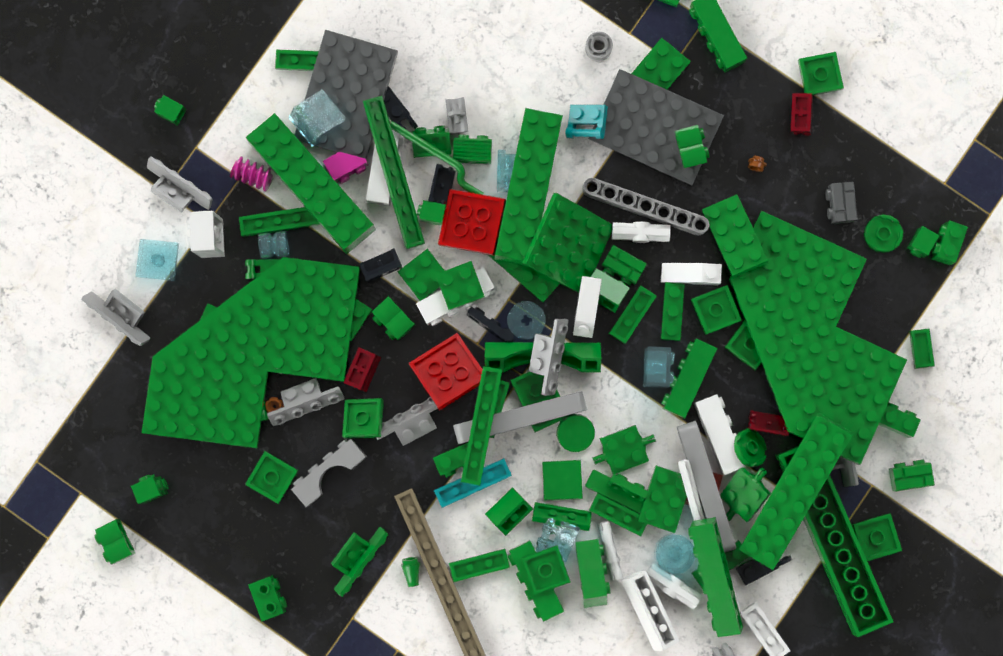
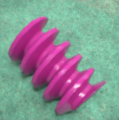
[230,156,273,192]

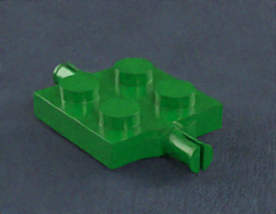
[592,425,656,474]
[720,467,771,523]

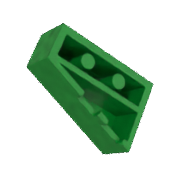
[575,539,611,608]

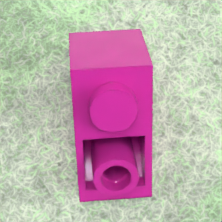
[323,152,368,184]

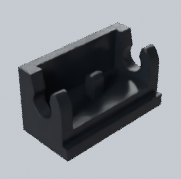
[428,164,456,205]
[359,248,403,283]

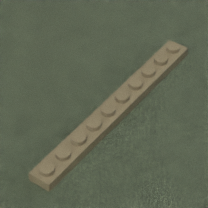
[394,488,486,656]

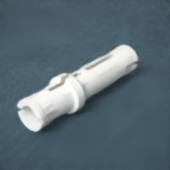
[598,521,623,581]

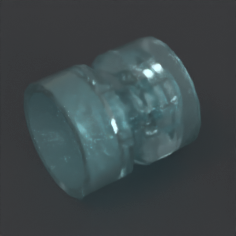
[258,231,289,259]

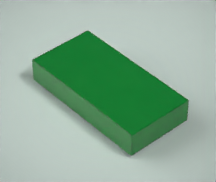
[909,328,935,369]

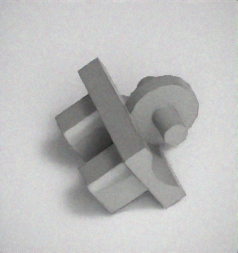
[445,97,468,134]

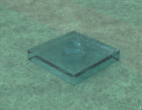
[135,239,179,281]

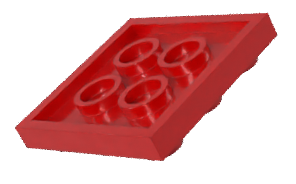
[438,189,506,256]
[409,333,483,410]

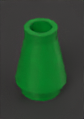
[401,557,420,587]

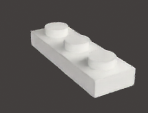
[740,602,790,656]

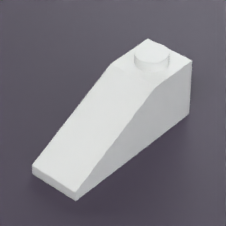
[661,263,722,286]
[573,276,601,338]

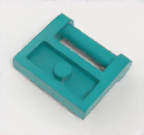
[565,104,608,139]

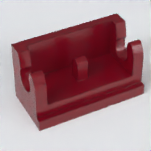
[791,93,813,135]
[343,348,381,392]
[747,410,789,436]

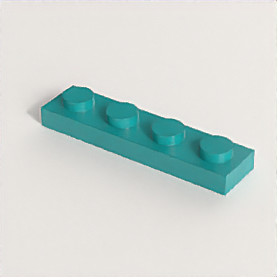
[434,458,512,508]

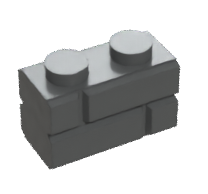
[825,182,858,224]

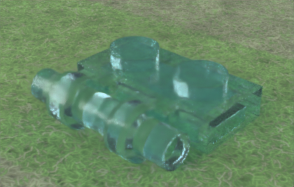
[536,518,580,562]

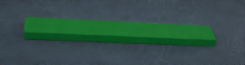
[363,96,425,249]

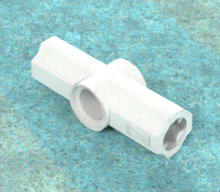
[612,222,670,243]
[646,563,702,610]

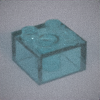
[643,347,674,388]

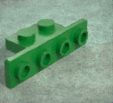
[585,470,649,514]
[331,527,388,597]

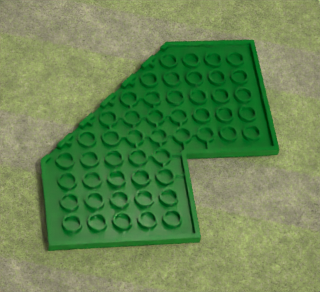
[729,211,907,465]
[142,257,360,448]

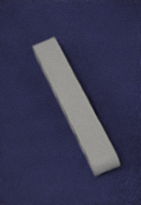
[583,178,709,235]
[453,391,587,444]
[677,421,736,552]

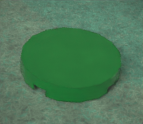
[864,214,903,253]
[556,414,595,452]
[734,429,767,468]

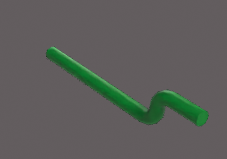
[390,121,484,195]

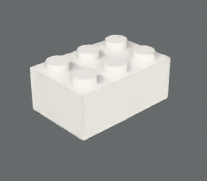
[186,211,225,258]

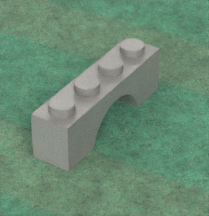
[291,439,367,507]

